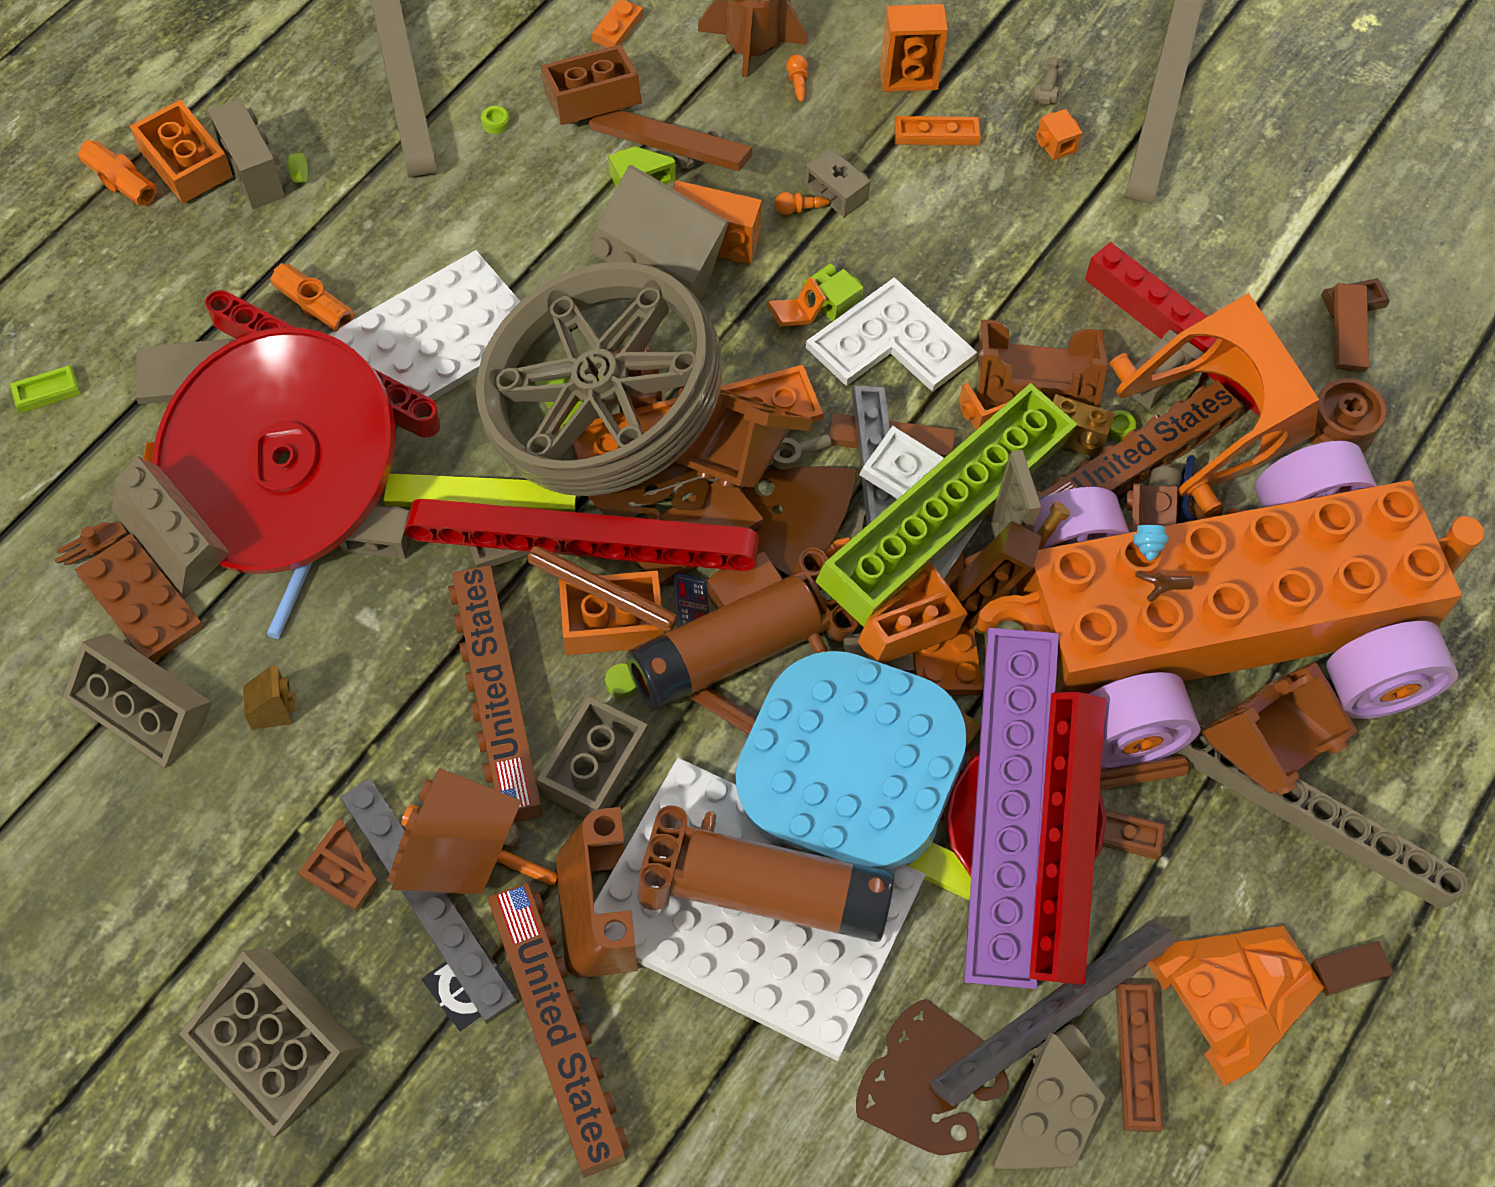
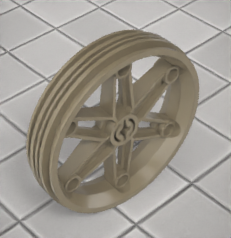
[476,262,722,496]

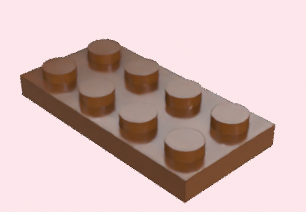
[74,534,204,662]

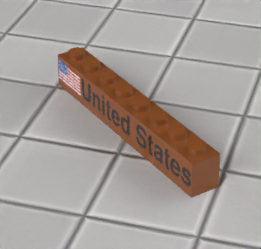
[1036,380,1242,500]
[448,565,543,823]
[487,883,630,1178]

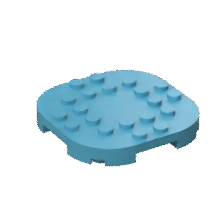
[736,651,967,871]

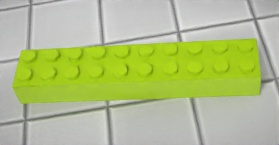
[815,383,1078,627]

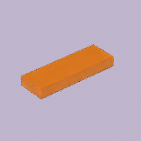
[894,116,981,145]

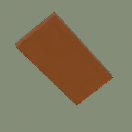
[636,479,764,588]

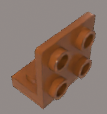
[1127,484,1178,533]

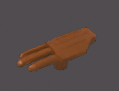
[55,522,128,565]

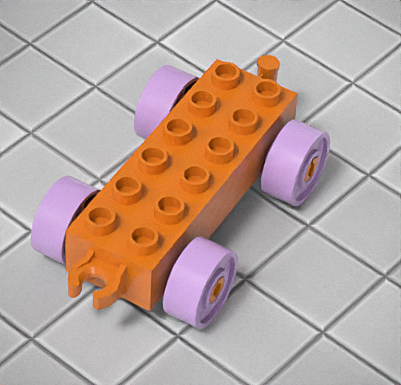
[976,441,1484,769]

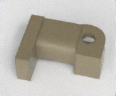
[1131,330,1206,410]

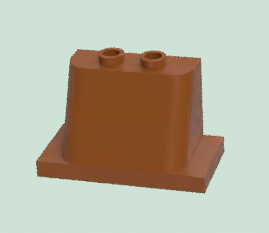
[675,386,813,488]

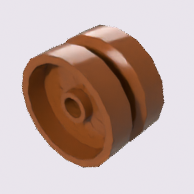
[1310,378,1387,453]

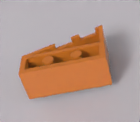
[858,563,968,664]

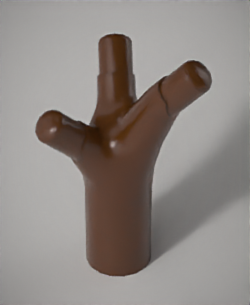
[1135,571,1194,602]

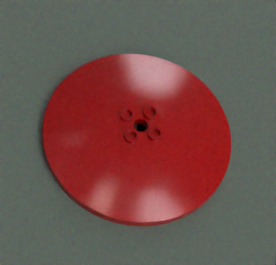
[152,327,396,574]

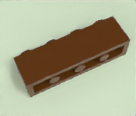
[949,521,1041,629]

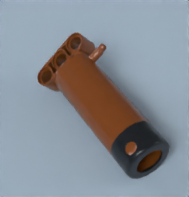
[626,547,859,711]
[637,805,895,942]

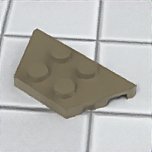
[991,1032,1106,1169]

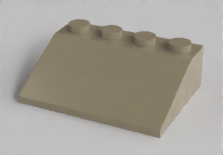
[589,165,729,301]
[179,948,363,1137]

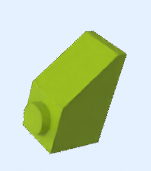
[608,146,676,187]

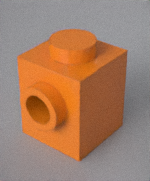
[1036,109,1083,161]

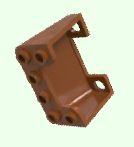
[387,768,522,895]
[556,807,638,978]

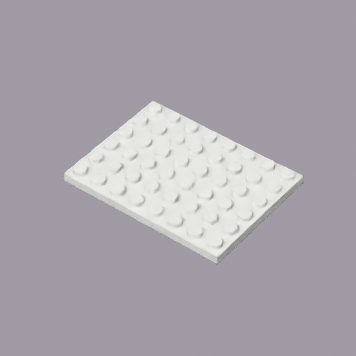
[594,758,926,1061]

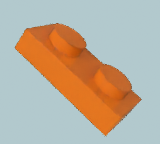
[592,0,643,48]

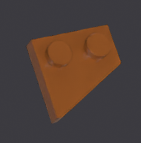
[298,818,378,912]

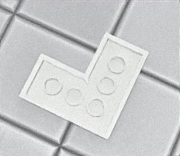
[806,278,977,392]
[859,426,984,580]

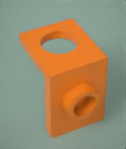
[767,278,826,326]
[959,383,1008,430]

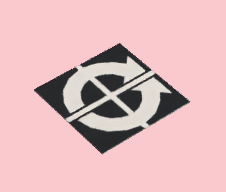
[421,938,516,1032]

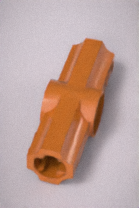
[77,139,158,207]
[270,263,355,332]

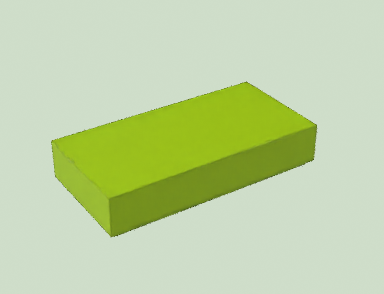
[9,365,81,414]

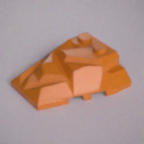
[1147,926,1324,1087]

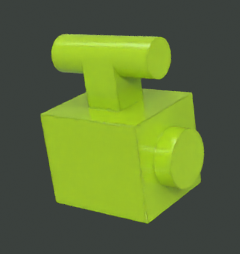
[802,263,864,322]

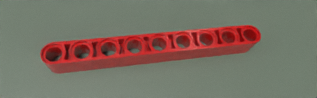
[205,290,441,438]

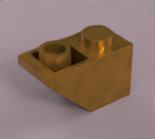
[243,665,297,730]

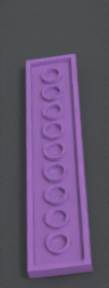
[964,628,1059,989]

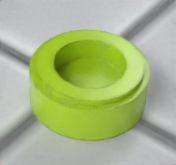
[481,106,510,134]
[288,153,308,183]
[1108,410,1136,442]
[605,663,637,698]

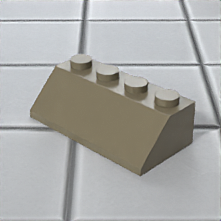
[112,457,230,599]
[63,633,212,767]

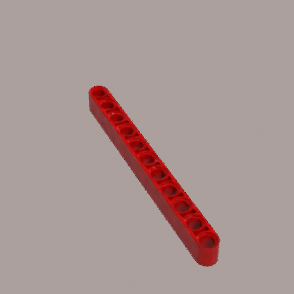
[404,499,759,571]

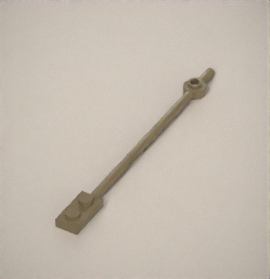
[468,434,831,568]

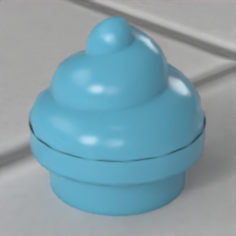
[1133,525,1169,561]

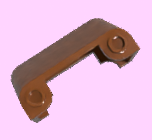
[977,319,1108,409]
[1201,661,1358,796]

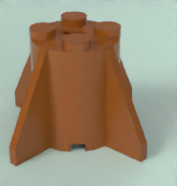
[698,0,807,77]

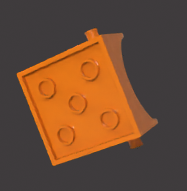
[1109,293,1319,516]

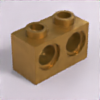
[1053,394,1115,458]

